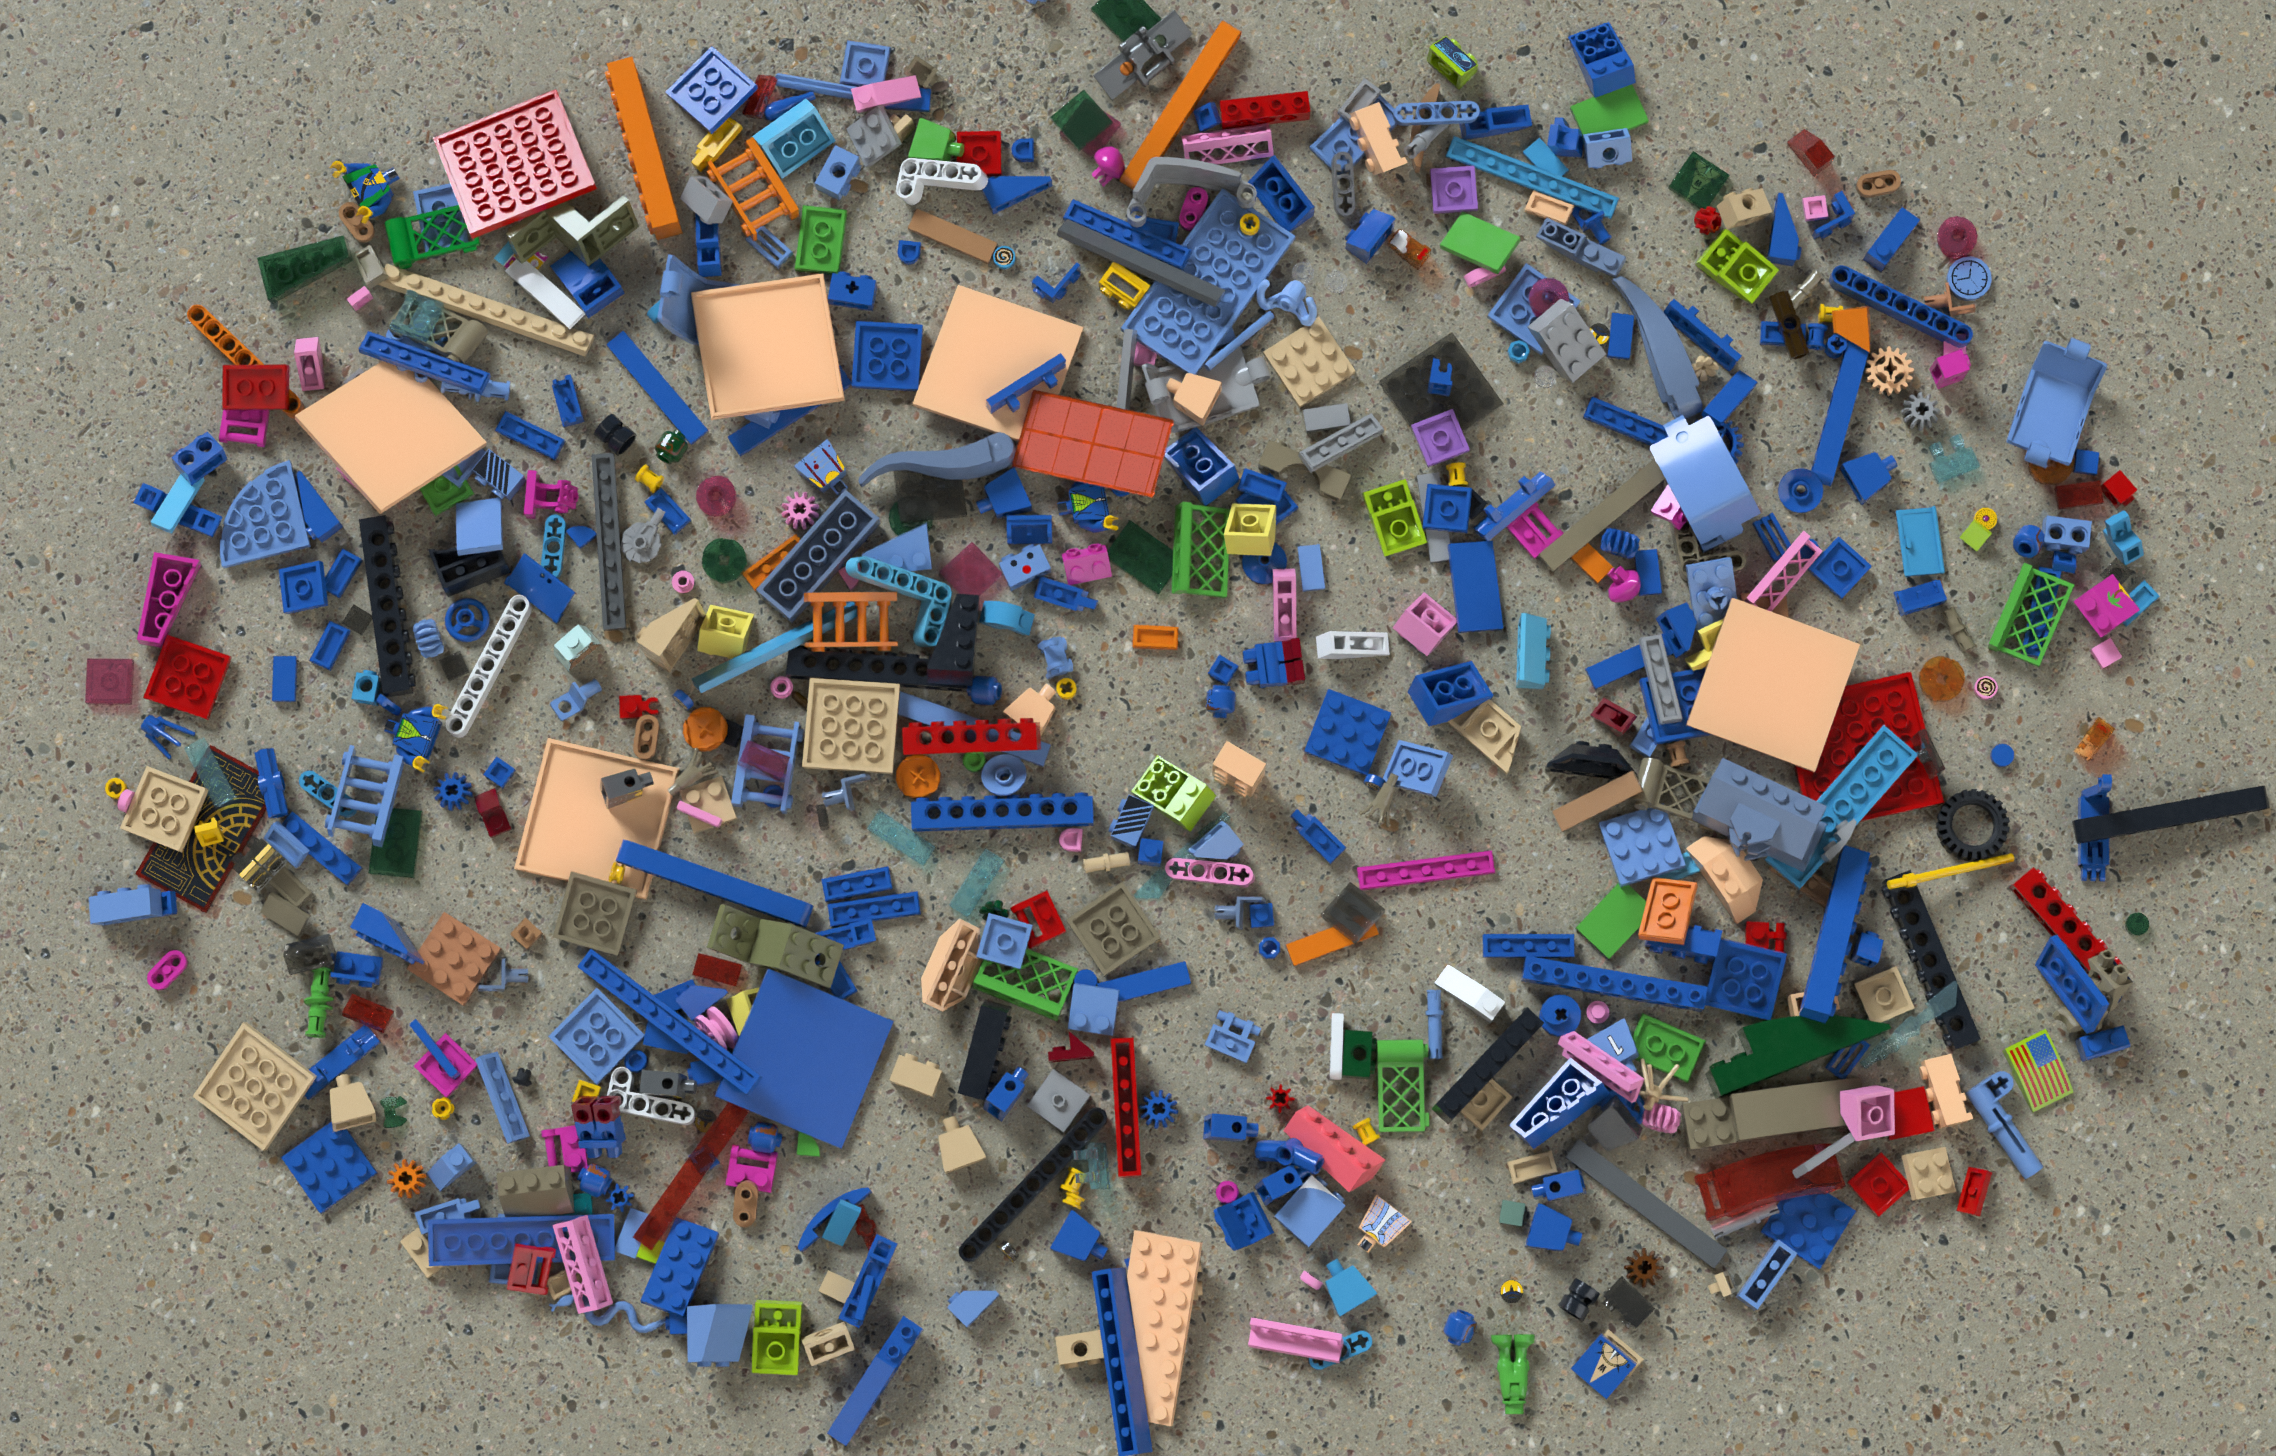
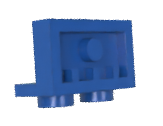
[330,951,383,988]

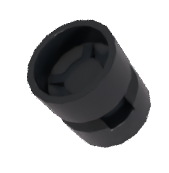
[594,414,637,456]
[1558,1278,1600,1322]

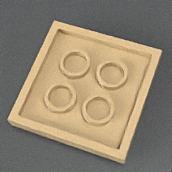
[1263,317,1356,408]
[120,766,209,853]

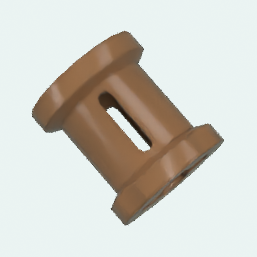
[1665,741,1690,768]

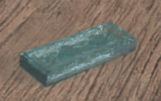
[184,737,236,808]
[867,810,936,867]
[949,848,1005,918]

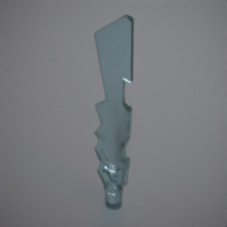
[1134,812,1231,899]
[1860,981,1958,1069]

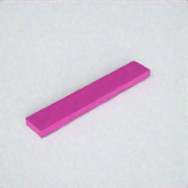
[1357,850,1495,891]

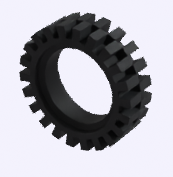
[1936,789,2010,861]

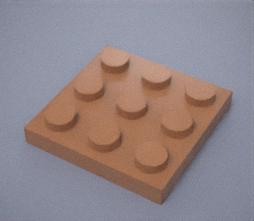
[406,912,502,1006]

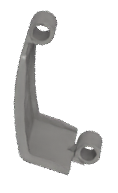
[1127,157,1257,227]
[1142,346,1271,433]

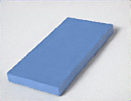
[1309,95,1403,179]

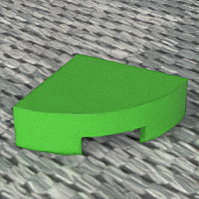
[797,1132,820,1157]

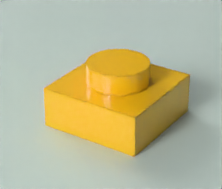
[572,1080,602,1102]

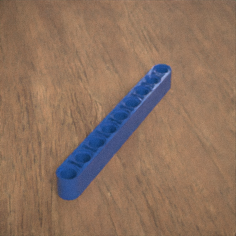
[615,839,814,928]

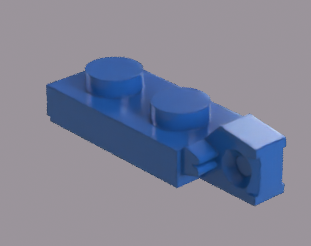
[1034,576,1098,611]
[1290,809,1346,865]

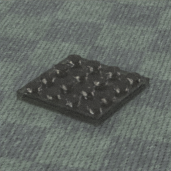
[1379,332,1503,432]

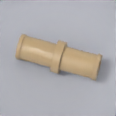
[1083,851,1130,873]

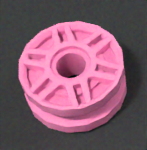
[694,1006,739,1051]

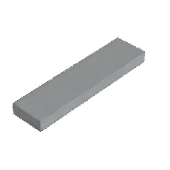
[1117,329,1137,411]
[1298,413,1384,473]
[1417,472,1450,564]
[1638,634,1682,725]
[1792,1132,1855,1179]

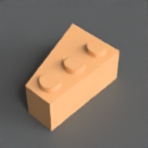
[1349,102,1408,176]
[1919,1054,1973,1129]

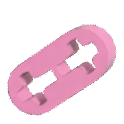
[1464,265,1506,288]

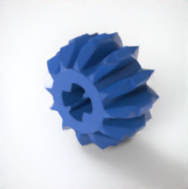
[1600,528,1640,559]
[434,772,473,811]
[1139,1090,1178,1129]

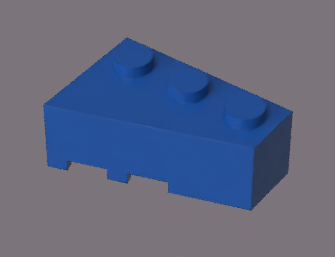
[1645,925,1723,964]

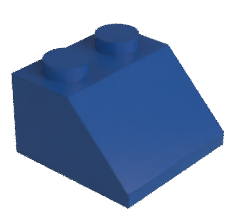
[1345,209,1396,264]

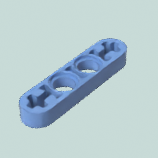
[1393,101,1480,126]

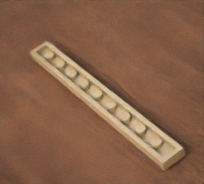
[378,264,594,356]

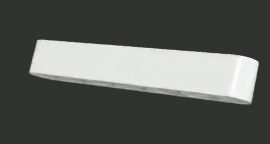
[446,595,532,738]

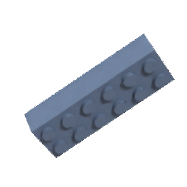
[756,489,881,623]

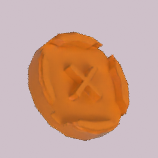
[683,707,728,752]
[896,754,941,799]

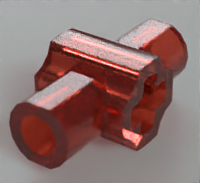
[855,1204,877,1251]

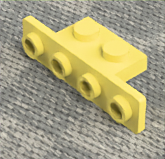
[1685,618,1724,671]

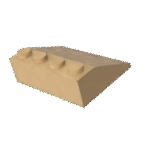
[637,598,706,673]

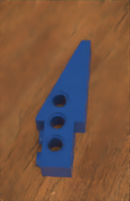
[827,1316,924,1446]

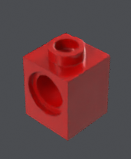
[2099,470,2138,509]

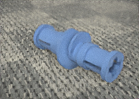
[441,380,511,402]

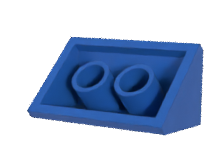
[1247,155,1315,232]

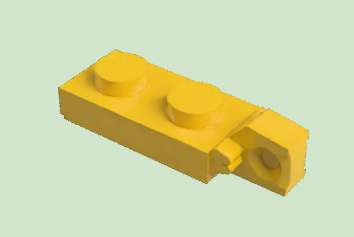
[691,117,743,172]

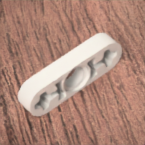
[1330,1013,1344,1080]

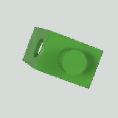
[908,118,964,162]

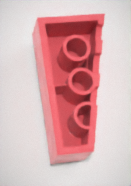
[1283,1105,1385,1192]

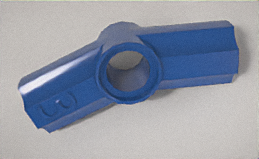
[1255,1138,1324,1175]

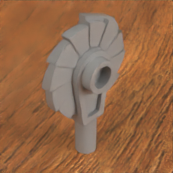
[621,508,666,564]

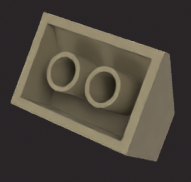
[497,1165,575,1217]

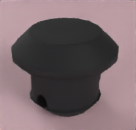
[512,1068,532,1087]

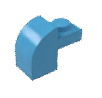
[2103,510,2144,566]
[979,601,1035,636]

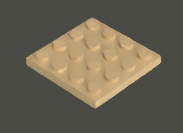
[802,678,900,774]
[193,1022,317,1151]

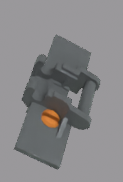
[1093,10,1192,100]

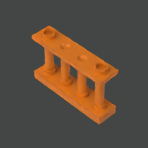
[706,137,799,241]
[804,592,898,652]

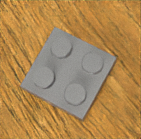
[846,106,902,167]

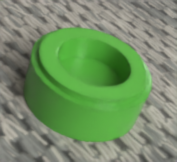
[963,752,986,772]

